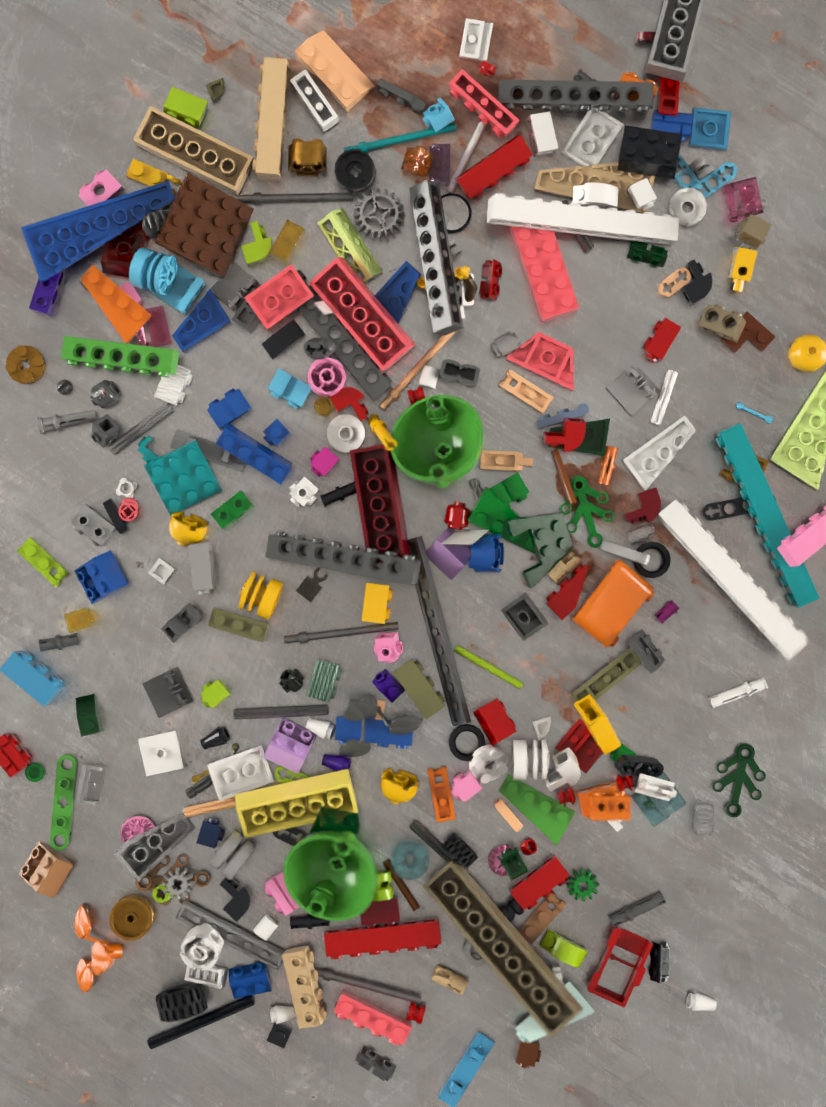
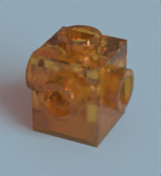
[401,145,433,177]

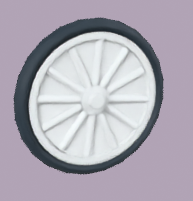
[441,193,472,233]

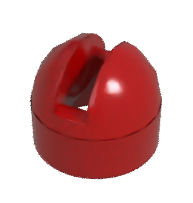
[520,839,537,856]

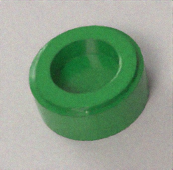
[25,762,45,782]

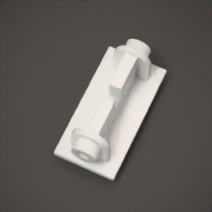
[634,773,677,801]

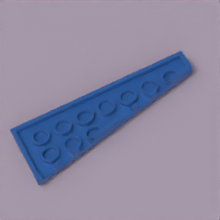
[21,181,175,283]

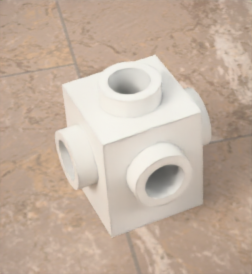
[289,477,319,507]

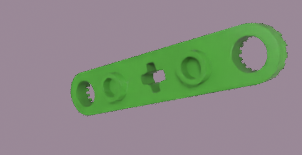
[50,754,77,851]

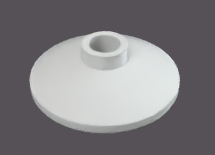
[327,414,365,453]

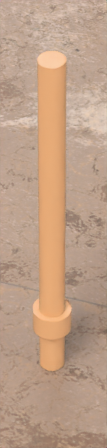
[379,331,456,410]

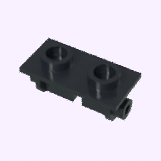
[649,941,670,983]

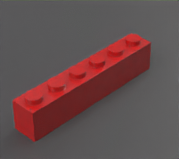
[324,918,442,959]

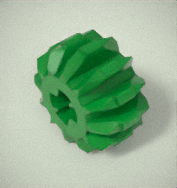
[566,868,600,902]

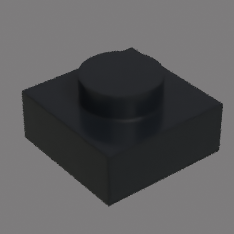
[267,1023,292,1048]

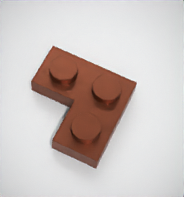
[721,311,775,353]

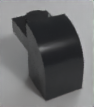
[681,259,712,306]
[219,877,252,922]

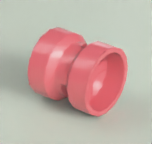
[118,497,139,521]

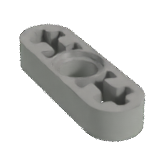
[599,540,651,566]

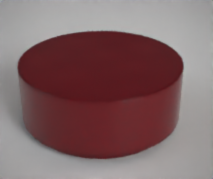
[636,31,655,42]

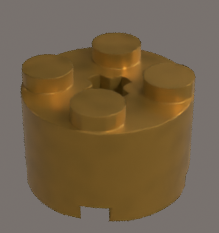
[288,139,327,176]

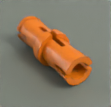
[597,446,618,486]

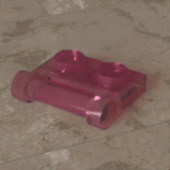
[723,177,764,222]
[137,305,172,347]

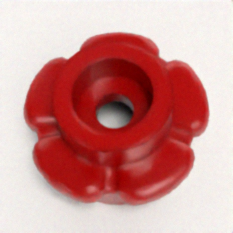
[478,61,496,77]

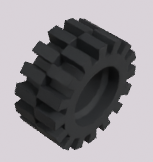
[443,833,478,868]

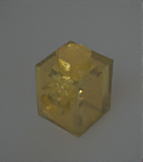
[64,607,96,633]

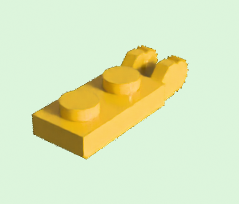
[126,159,182,196]

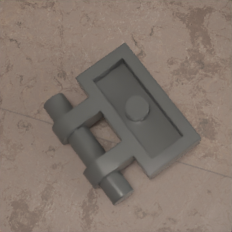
[628,629,665,674]

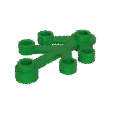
[560,476,614,548]

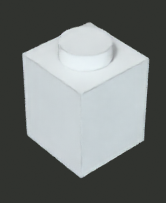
[628,178,657,211]

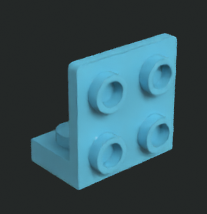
[154,264,206,315]

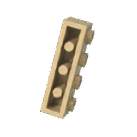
[282,945,327,1029]

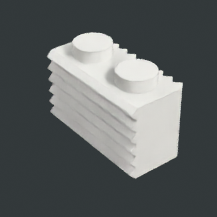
[154,365,193,406]

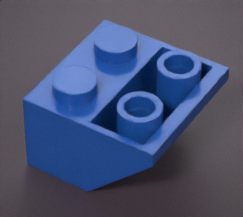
[74,550,128,604]

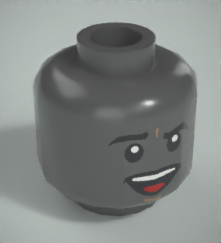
[90,380,120,408]

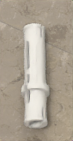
[709,677,768,708]

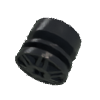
[334,149,376,194]

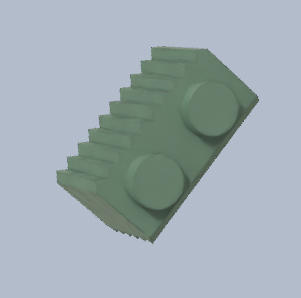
[306,659,342,702]

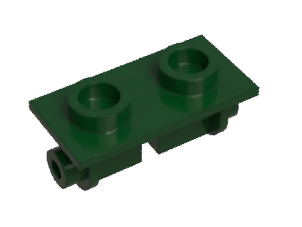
[627,241,668,267]

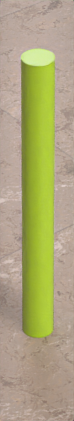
[454,645,523,689]

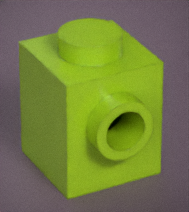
[200,679,231,709]

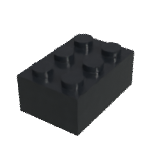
[617,125,682,179]

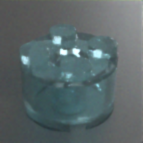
[391,838,429,880]

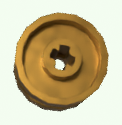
[109,894,155,941]

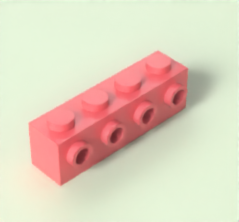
[449,69,519,139]
[334,990,412,1045]

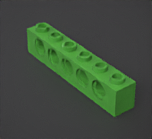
[61,336,179,377]

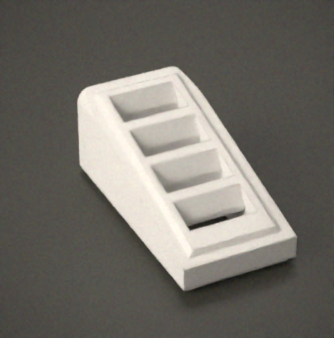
[184,965,228,989]

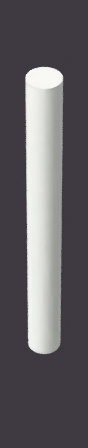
[446,122,486,193]

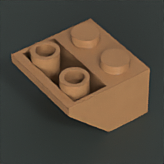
[19,841,73,898]

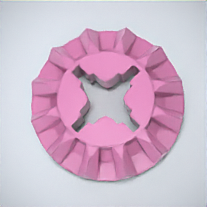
[488,845,513,877]

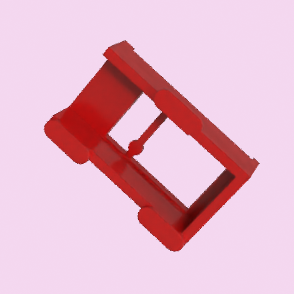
[587,926,653,1008]

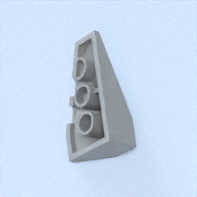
[113,814,194,882]

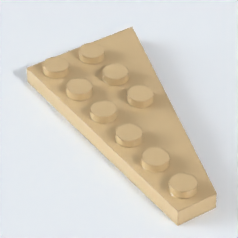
[534,162,655,214]

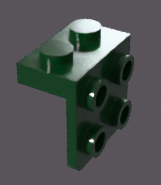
[310,806,360,835]

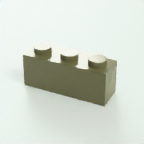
[208,607,270,643]
[393,659,446,720]

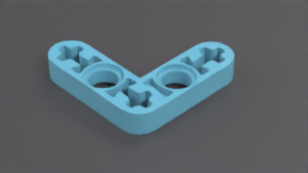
[675,155,737,199]

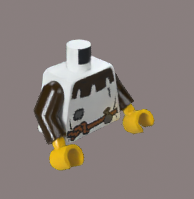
[417,266,477,319]

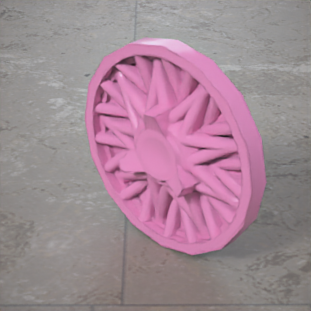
[120,815,155,843]

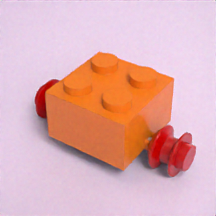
[557,774,635,819]

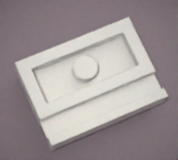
[459,18,493,62]

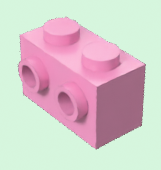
[451,770,483,802]

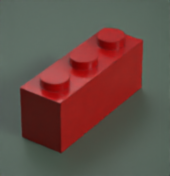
[509,855,570,910]

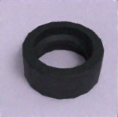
[633,542,671,578]
[449,724,485,761]

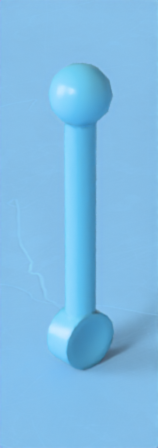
[736,402,773,423]

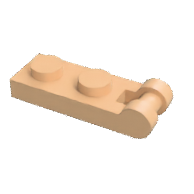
[498,369,554,414]

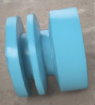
[129,247,177,295]

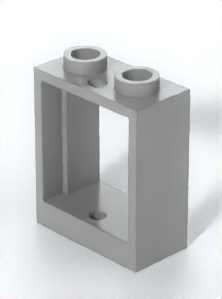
[188,543,216,595]

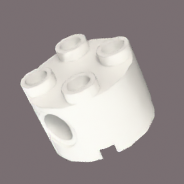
[180,923,224,971]

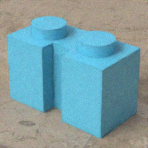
[268,369,312,409]

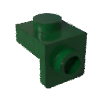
[500,847,528,881]

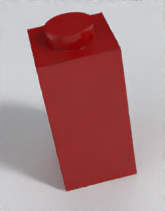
[643,318,681,363]

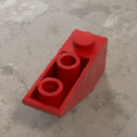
[545,564,589,620]

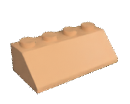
[295,30,375,112]

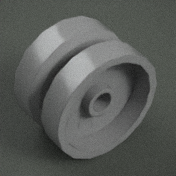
[209,830,256,880]

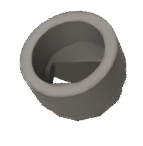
[57,379,73,395]

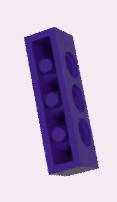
[29,268,67,317]

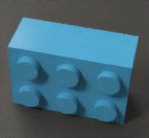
[0,650,65,707]

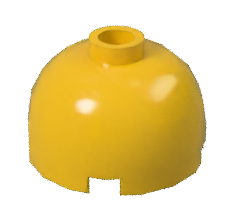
[788,334,826,373]
[169,512,208,547]
[380,768,420,804]

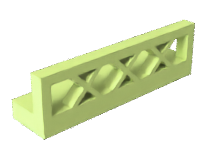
[317,207,383,283]

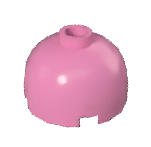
[307,357,346,397]

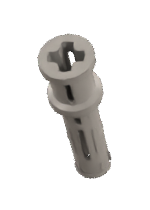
[37,409,97,434]

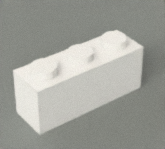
[290,69,339,133]

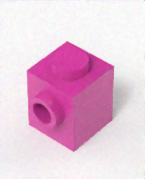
[310,447,340,477]

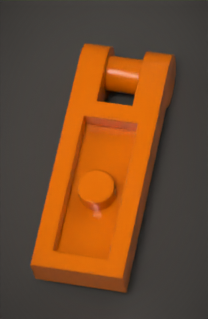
[427,766,456,823]

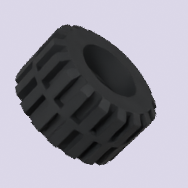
[155,983,208,1022]

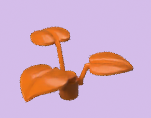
[74,904,122,993]

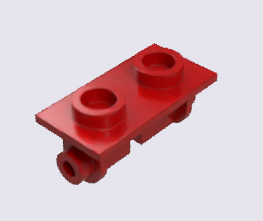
[479,259,502,301]

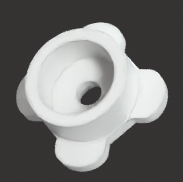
[116,478,138,498]

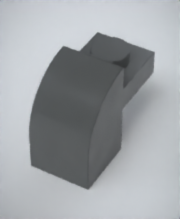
[161,602,202,643]

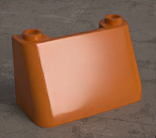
[570,559,654,648]

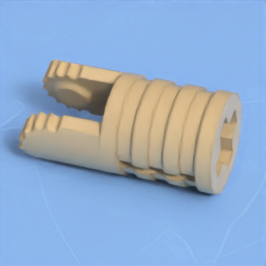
[547,551,582,585]
[432,965,469,995]

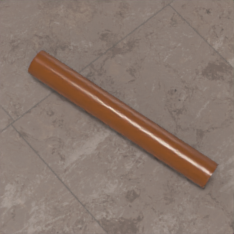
[551,449,577,505]
[382,858,420,911]

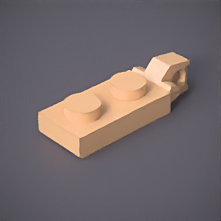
[480,450,533,471]

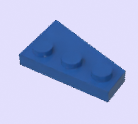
[375,261,421,324]
[172,289,231,352]

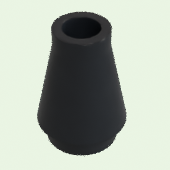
[200,726,230,750]

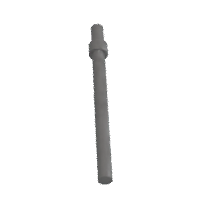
[238,192,353,204]
[284,622,399,644]
[314,967,421,1004]

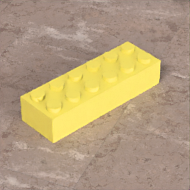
[235,769,358,838]

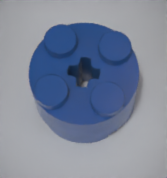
[469,534,504,573]

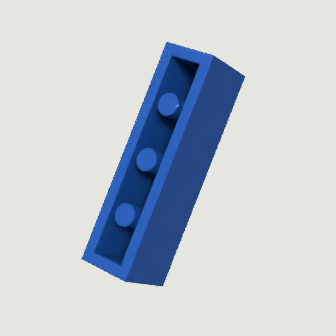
[215,423,292,484]
[335,716,413,749]

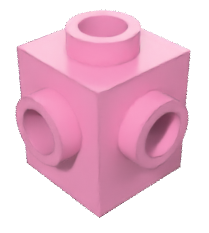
[374,632,403,663]

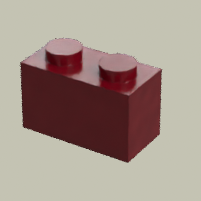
[360,895,400,928]

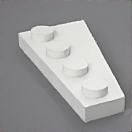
[622,415,696,491]

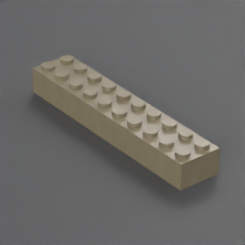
[423,859,583,1038]

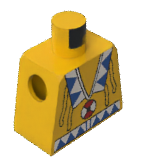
[728,247,758,292]

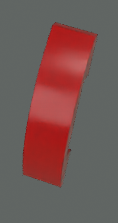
[658,77,680,116]

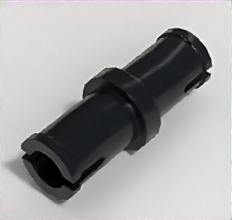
[320,481,356,507]
[290,914,330,929]

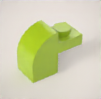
[241,221,273,267]
[540,929,588,968]

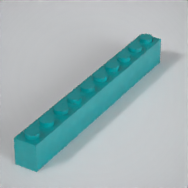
[716,423,820,608]

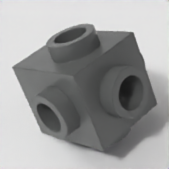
[91,414,120,448]

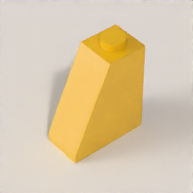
[573,694,621,755]

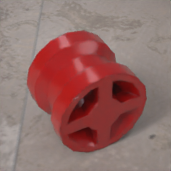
[407,386,425,405]
[406,1002,426,1025]

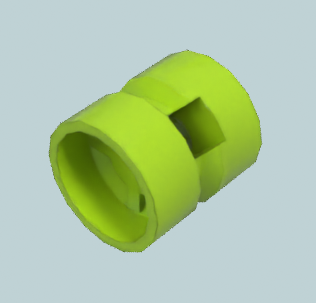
[372,870,394,901]

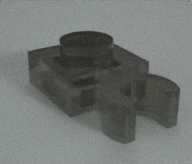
[296,567,328,603]

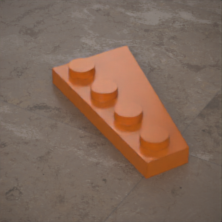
[80,265,152,344]

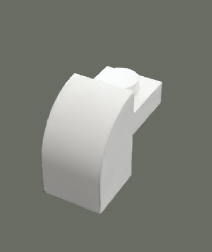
[572,183,618,208]
[545,747,581,791]

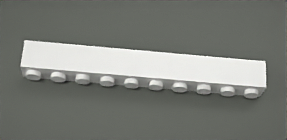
[487,194,679,245]
[658,500,807,661]

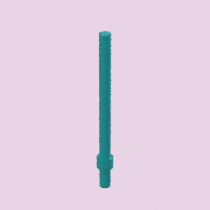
[344,123,457,153]

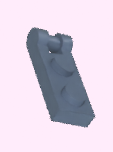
[536,403,589,430]

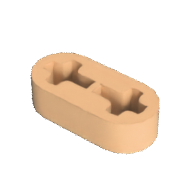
[658,268,691,298]
[493,798,524,832]

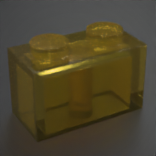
[269,219,305,265]

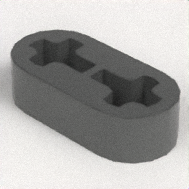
[304,338,336,358]

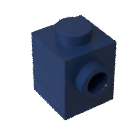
[197,817,225,849]

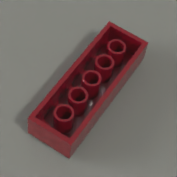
[350,444,410,564]

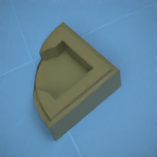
[206,78,225,104]

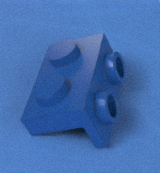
[228,962,272,999]

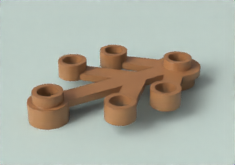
[135,854,210,906]

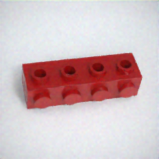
[455,135,533,199]

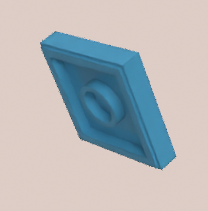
[688,107,731,151]

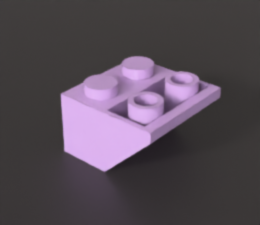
[264,718,317,774]

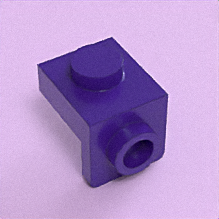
[372,669,405,703]

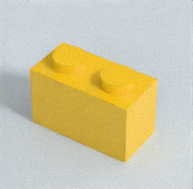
[361,583,393,624]

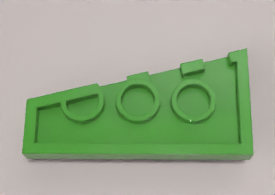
[499,774,575,845]

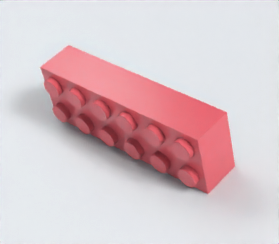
[509,198,579,323]
[309,257,416,371]

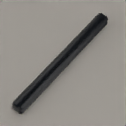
[147,995,255,1049]

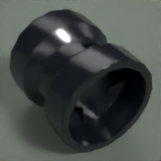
[498,897,525,923]

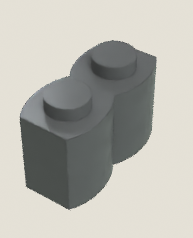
[439,360,480,386]

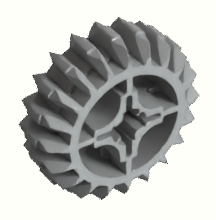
[353,188,405,241]

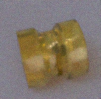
[314,396,334,417]

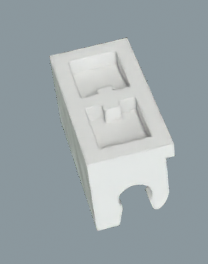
[525,111,558,157]

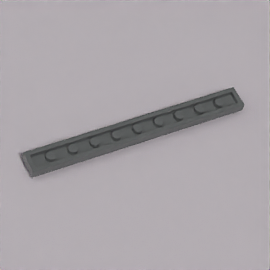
[408,536,471,726]

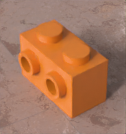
[589,791,631,821]

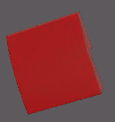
[555,718,603,773]

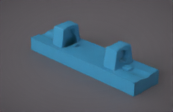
[438,1031,495,1107]

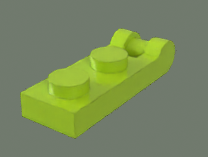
[17,537,69,587]

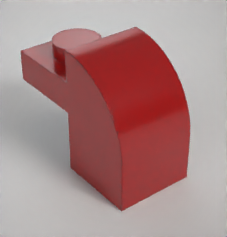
[329,387,369,422]
[543,418,586,452]

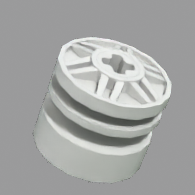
[512,740,550,780]

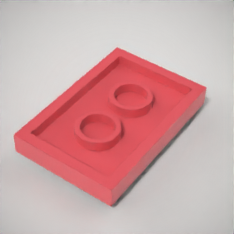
[244,264,314,330]

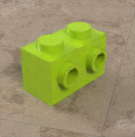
[163,87,208,128]

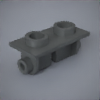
[355,1046,396,1081]

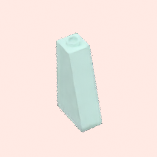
[515,981,595,1043]

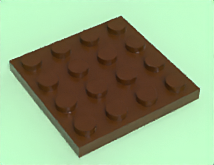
[155,173,254,278]

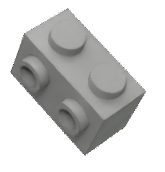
[70,504,116,546]

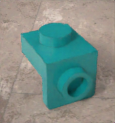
[137,435,159,463]

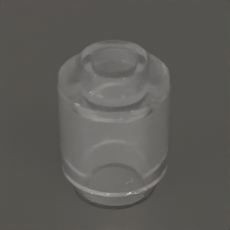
[626,521,656,546]

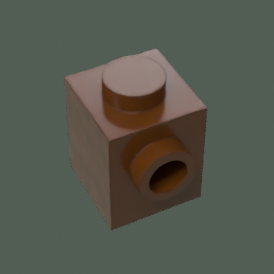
[515,1039,541,1068]

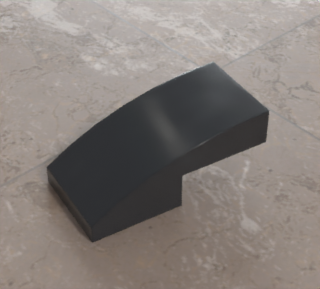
[262,320,305,359]

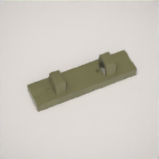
[570,648,642,702]

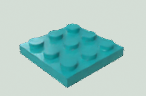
[144,439,222,516]

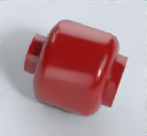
[444,501,471,530]

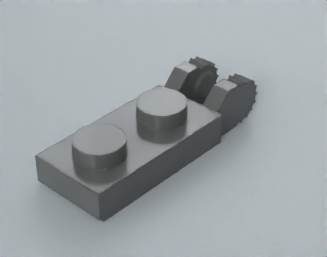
[377,78,426,115]

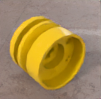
[238,571,284,620]

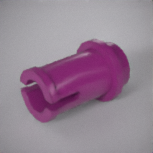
[655,600,680,624]

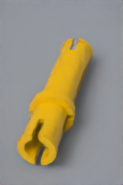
[367,414,397,451]

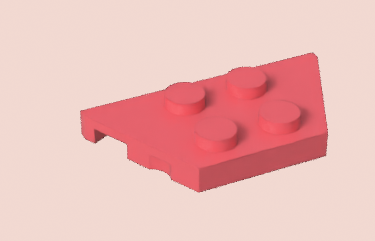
[506,332,574,391]

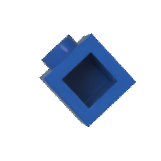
[263,419,291,447]

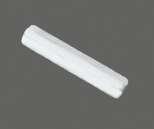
[651,370,678,425]

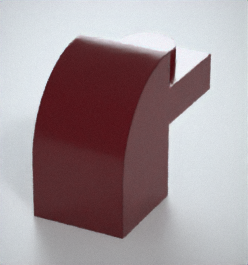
[623,487,661,524]

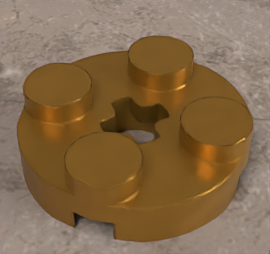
[5,345,45,384]

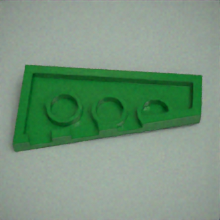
[468,487,536,554]

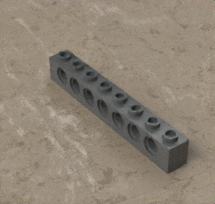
[498,80,654,112]
[410,180,464,335]
[297,269,392,402]
[265,531,421,584]

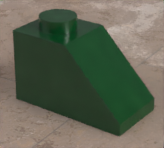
[76,694,104,737]

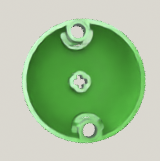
[391,395,484,489]
[283,830,377,921]

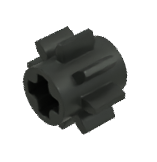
[279,669,304,693]

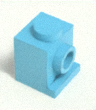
[422,97,455,132]

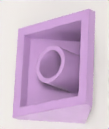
[426,528,471,580]

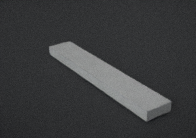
[176,900,285,970]

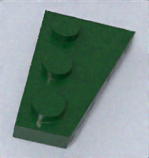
[547,418,610,457]

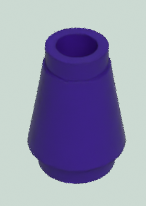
[322,754,351,771]

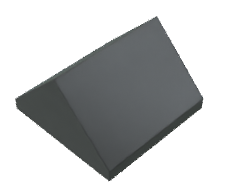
[501,592,549,641]

